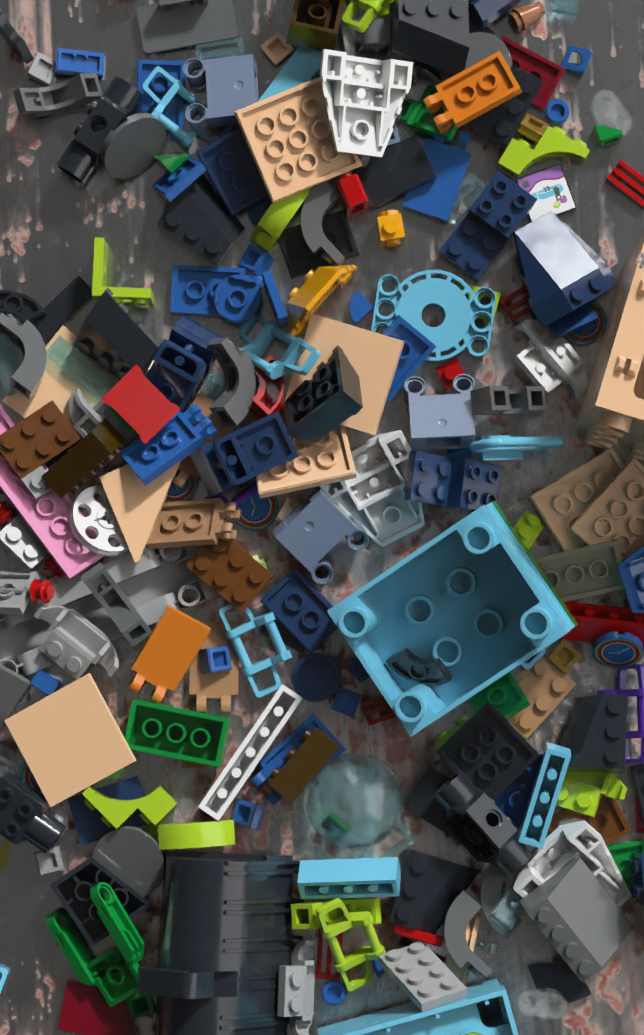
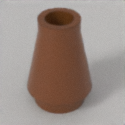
[508,1,545,31]

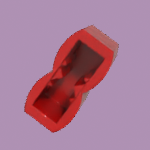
[336,172,369,216]

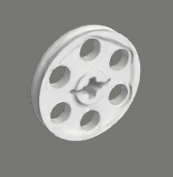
[70,485,129,556]

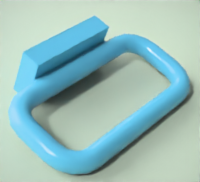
[469,435,564,461]

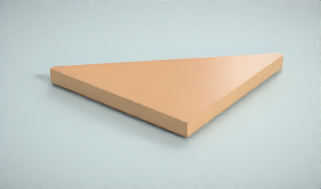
[99,461,181,564]

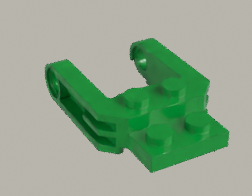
[46,882,145,1008]

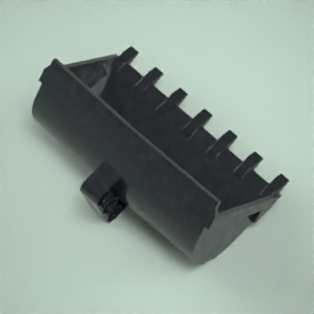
[137,850,304,1035]

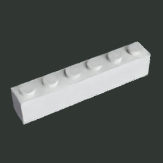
[198,684,303,821]

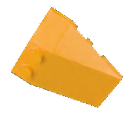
[287,265,357,338]

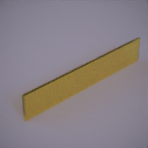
[0,837,12,869]

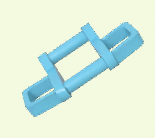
[141,66,233,148]
[238,314,321,379]
[218,603,292,698]

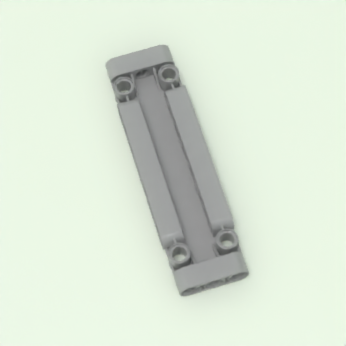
[0,545,220,677]

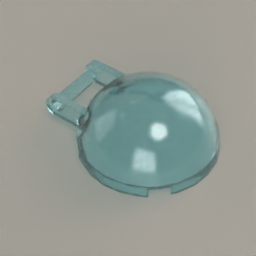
[306,753,418,858]

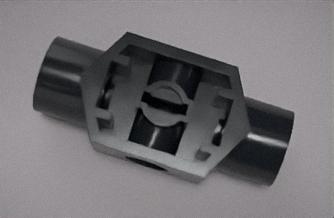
[56,76,143,184]
[0,771,66,854]
[433,773,532,878]

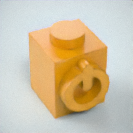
[377,210,405,247]

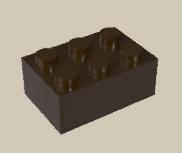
[286,0,345,51]
[41,418,126,498]
[266,727,340,806]

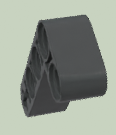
[355,18,391,55]

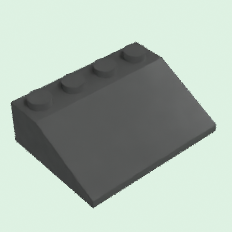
[520,856,634,982]

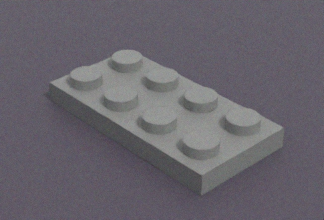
[378,942,468,1012]

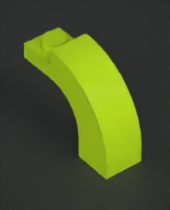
[249,186,315,252]
[146,820,235,850]
[291,898,381,929]

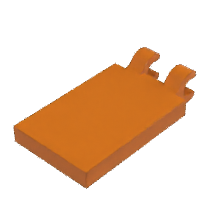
[423,51,522,133]
[129,605,211,704]

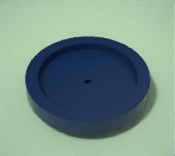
[292,653,341,702]

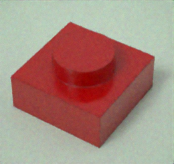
[434,357,465,390]

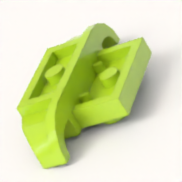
[556,771,627,818]

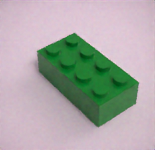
[125,699,232,767]

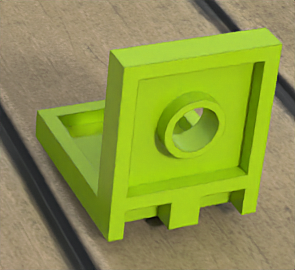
[92,237,154,309]

